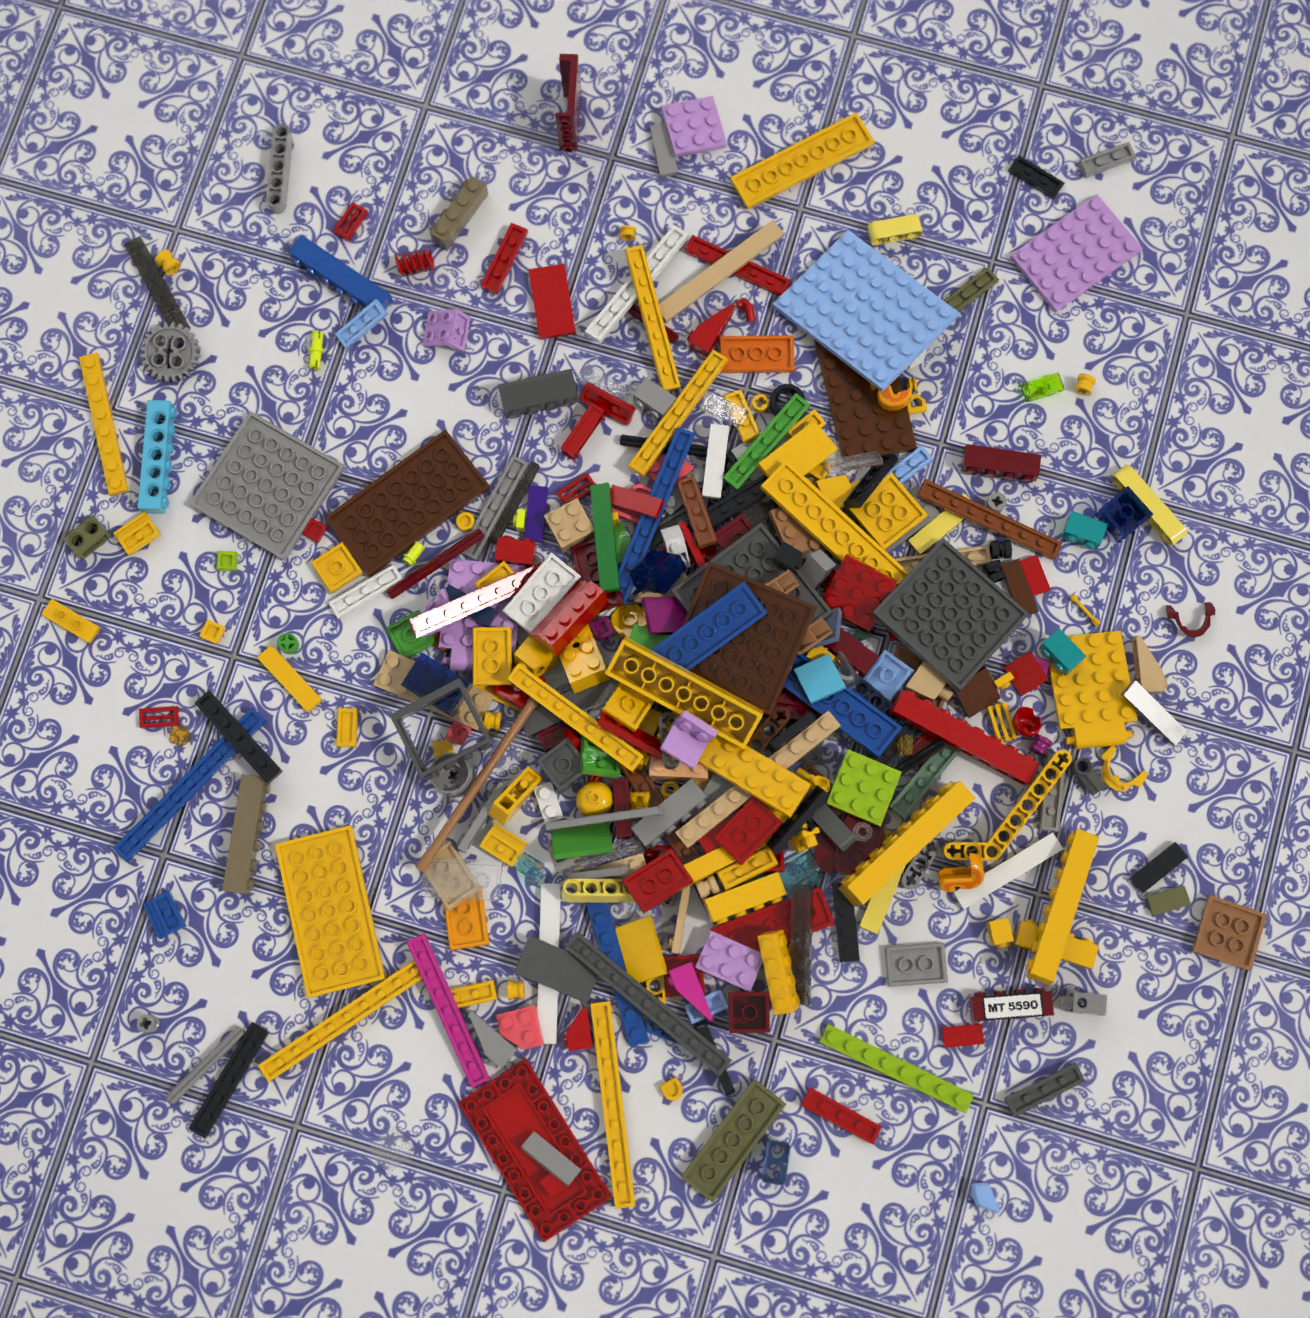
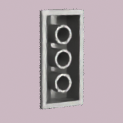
[498,368,578,419]

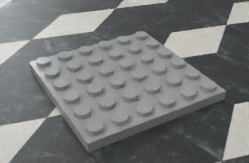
[189,411,346,561]

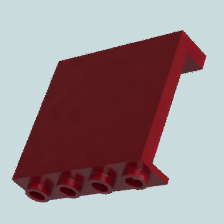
[555,53,582,152]

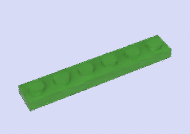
[723,393,810,490]

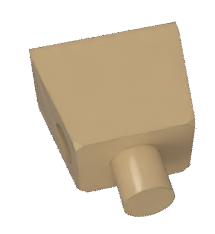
[904,662,953,702]

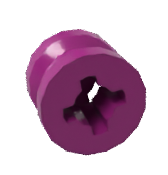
[1028,734,1053,757]

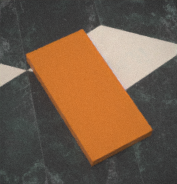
[719,335,794,374]

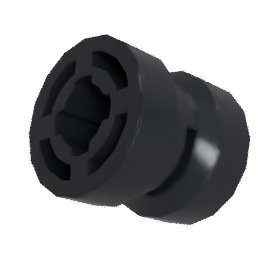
[989,540,1012,560]
[982,559,1006,583]

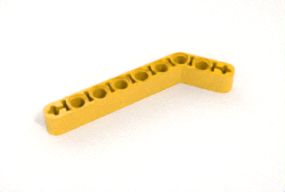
[942,750,1072,861]

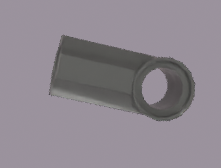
[1070,758,1106,796]

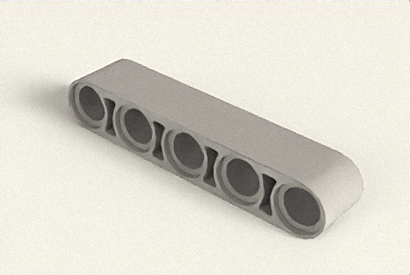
[266,124,293,214]

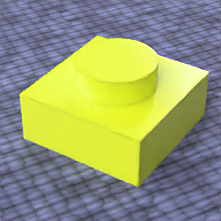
[513,509,526,533]

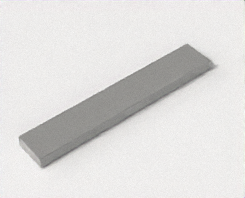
[461,455,529,561]
[545,806,664,831]

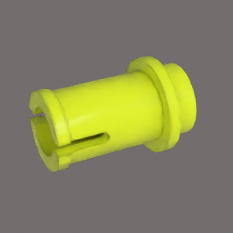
[402,541,425,566]

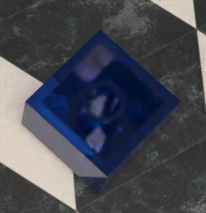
[1095,486,1154,543]

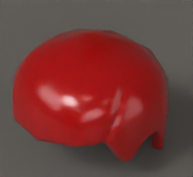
[1012,707,1042,738]

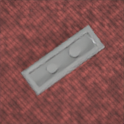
[650,123,678,178]
[1078,142,1136,179]
[568,865,629,879]
[521,1132,581,1187]

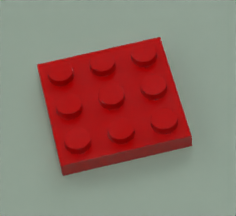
[822,554,898,632]

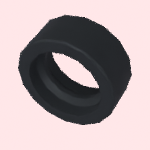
[769,384,805,417]

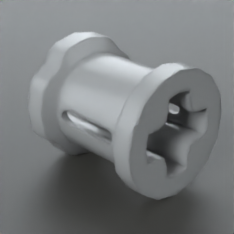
[137,1015,160,1033]

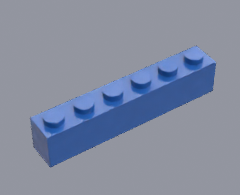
[288,235,393,310]

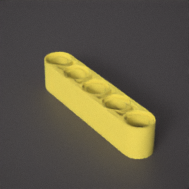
[1111,464,1187,546]
[561,879,636,903]

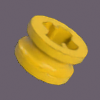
[619,225,636,241]
[752,394,769,413]

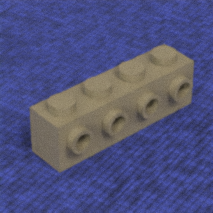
[430,175,488,251]

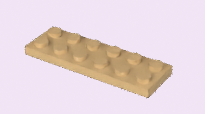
[373,650,494,731]

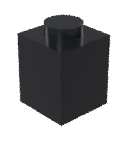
[772,541,803,572]

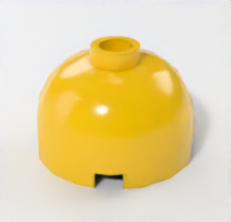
[576,781,614,817]

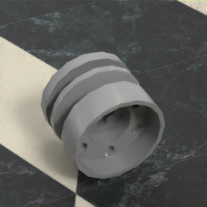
[430,753,477,798]

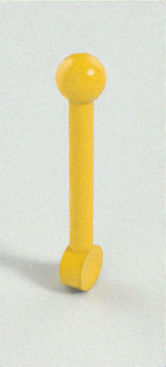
[1070,594,1100,626]

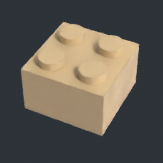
[544,498,595,553]

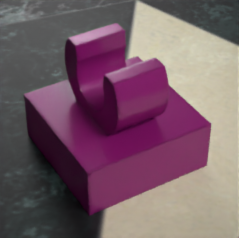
[589,615,616,642]

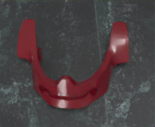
[1166,602,1215,637]

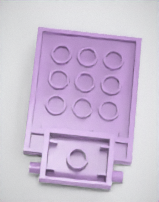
[439,559,526,673]

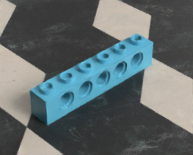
[138,400,177,514]

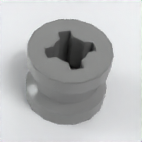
[985,492,1007,513]

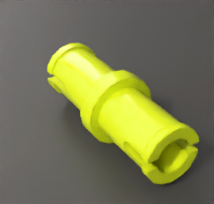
[308,331,324,370]

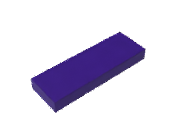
[524,485,548,543]

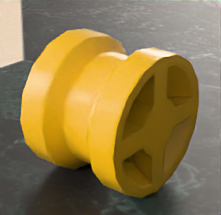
[1073,374,1096,396]
[484,711,502,731]
[507,980,525,1000]

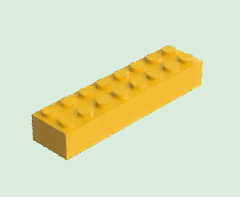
[605,636,764,749]
[838,781,976,906]

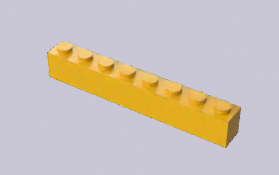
[1025,828,1100,986]

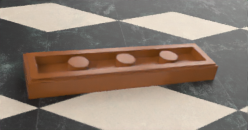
[677,475,718,549]

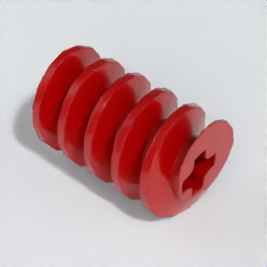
[394,247,435,277]

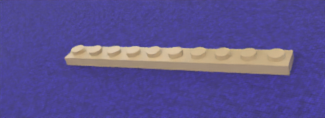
[675,711,841,848]

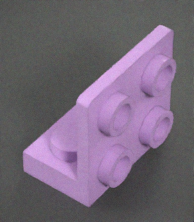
[422,309,471,352]
[660,710,718,769]

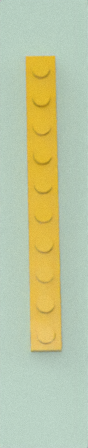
[258,960,423,1082]
[591,1001,636,1209]

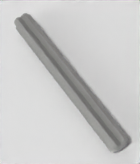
[166,1026,245,1104]

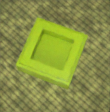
[216,551,238,571]

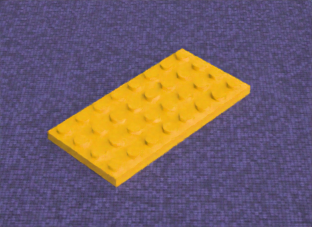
[275,825,386,998]

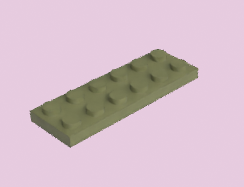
[681,1079,786,1202]

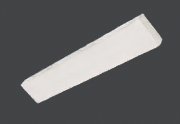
[953,833,1063,910]

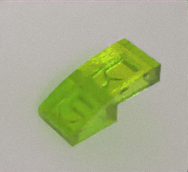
[1020,373,1065,403]

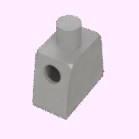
[1060,992,1107,1016]

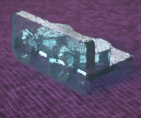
[779,850,825,897]

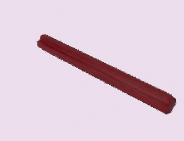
[387,529,485,599]

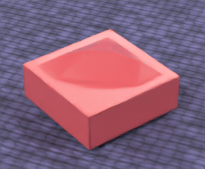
[445,721,472,746]

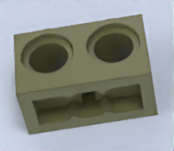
[63,515,112,560]

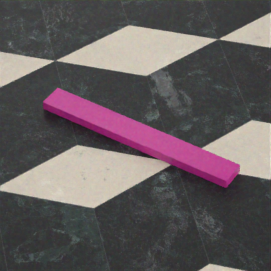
[406,933,490,1088]

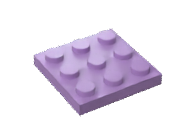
[661,96,727,157]

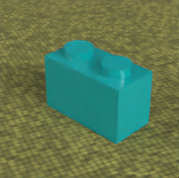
[1061,511,1108,550]
[1039,628,1086,676]

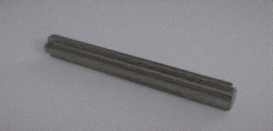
[488,461,540,545]

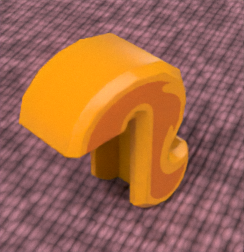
[870,383,912,411]
[938,853,985,892]

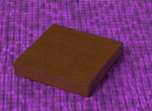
[953,665,1001,718]

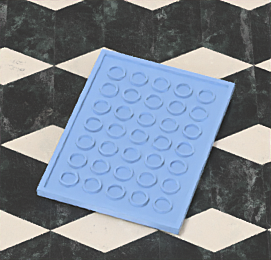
[773,230,959,392]

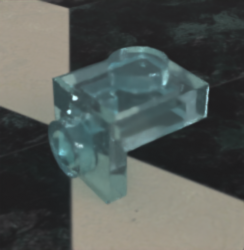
[515,852,544,887]

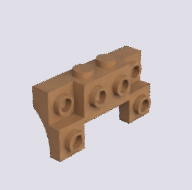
[765,569,833,655]

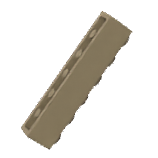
[222,774,271,895]

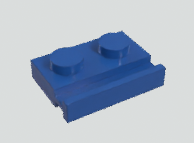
[143,891,186,939]

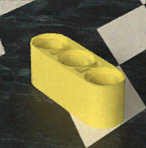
[867,214,923,245]

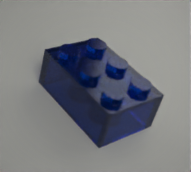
[401,652,473,717]

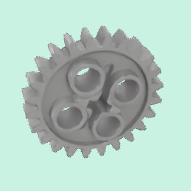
[140,322,201,383]

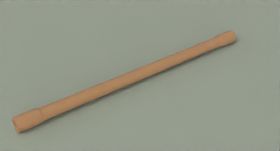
[415,697,539,873]

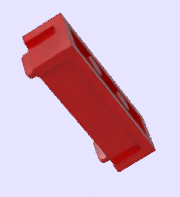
[560,403,606,461]

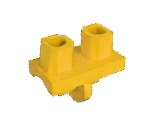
[788,823,820,853]

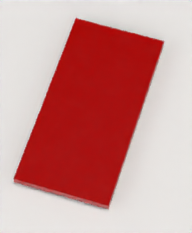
[458,1058,612,1243]

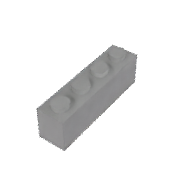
[631,778,709,848]

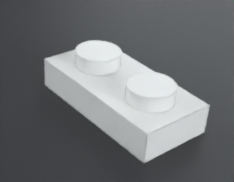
[534,782,564,823]

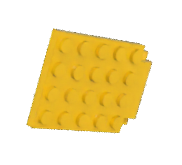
[1043,631,1138,750]

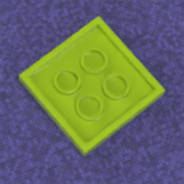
[825,749,902,827]

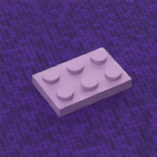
[695,931,763,992]

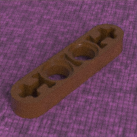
[747,707,791,754]

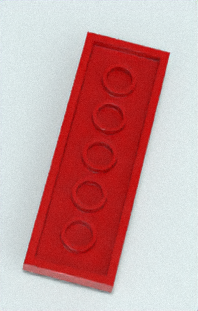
[710,887,835,953]

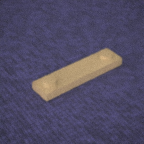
[668,885,691,954]

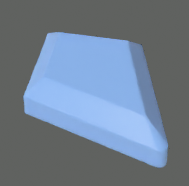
[971,1183,1000,1213]

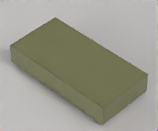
[1146,886,1191,916]

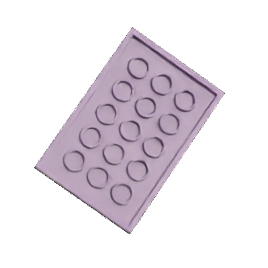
[1010,194,1143,313]

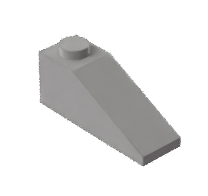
[469,1011,518,1069]

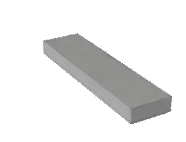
[1038,753,1065,833]

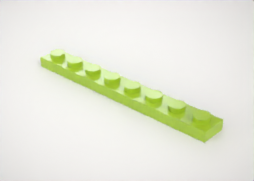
[819,1024,974,1113]

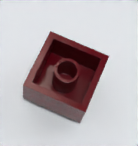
[728,992,770,1033]

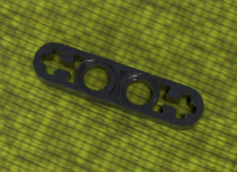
[696,1019,736,1096]

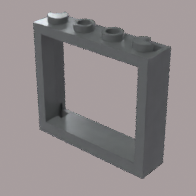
[389,678,494,780]

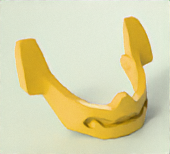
[1100,746,1148,792]

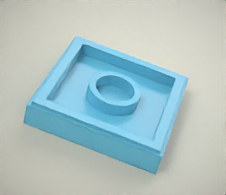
[794,654,846,705]

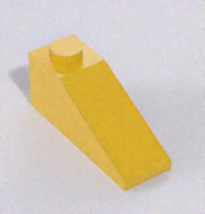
[488,766,543,826]

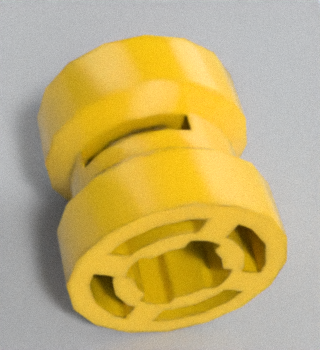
[155,249,181,276]

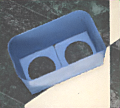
[762,1140,790,1185]

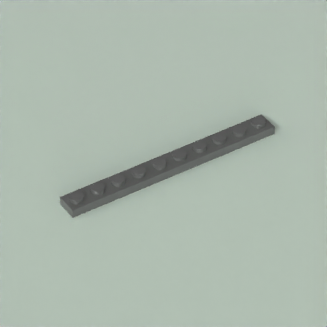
[565,932,732,1076]

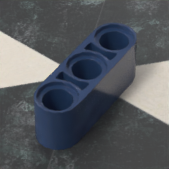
[852,679,898,722]

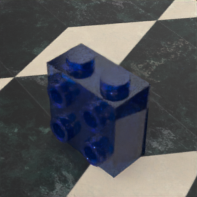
[629,549,686,595]

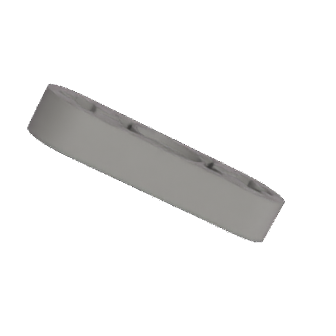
[901,839,940,890]

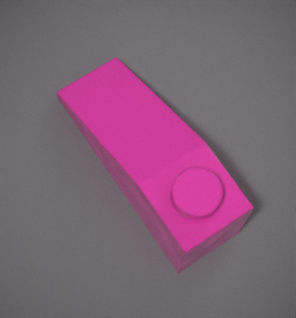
[667,962,714,1022]

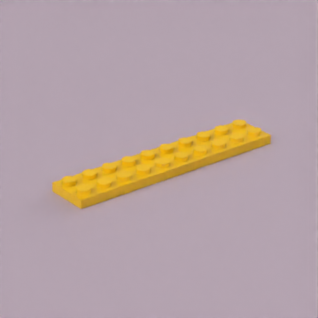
[760,460,909,590]

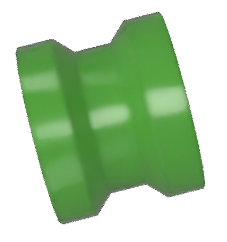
[277,633,299,654]

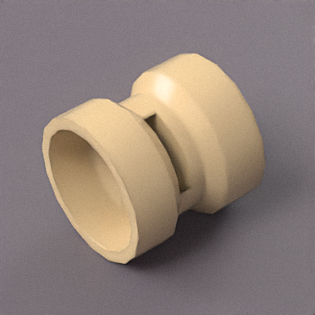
[695,875,720,901]

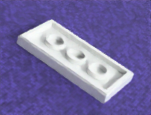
[502,552,581,634]

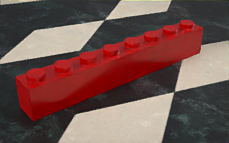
[889,690,1040,786]

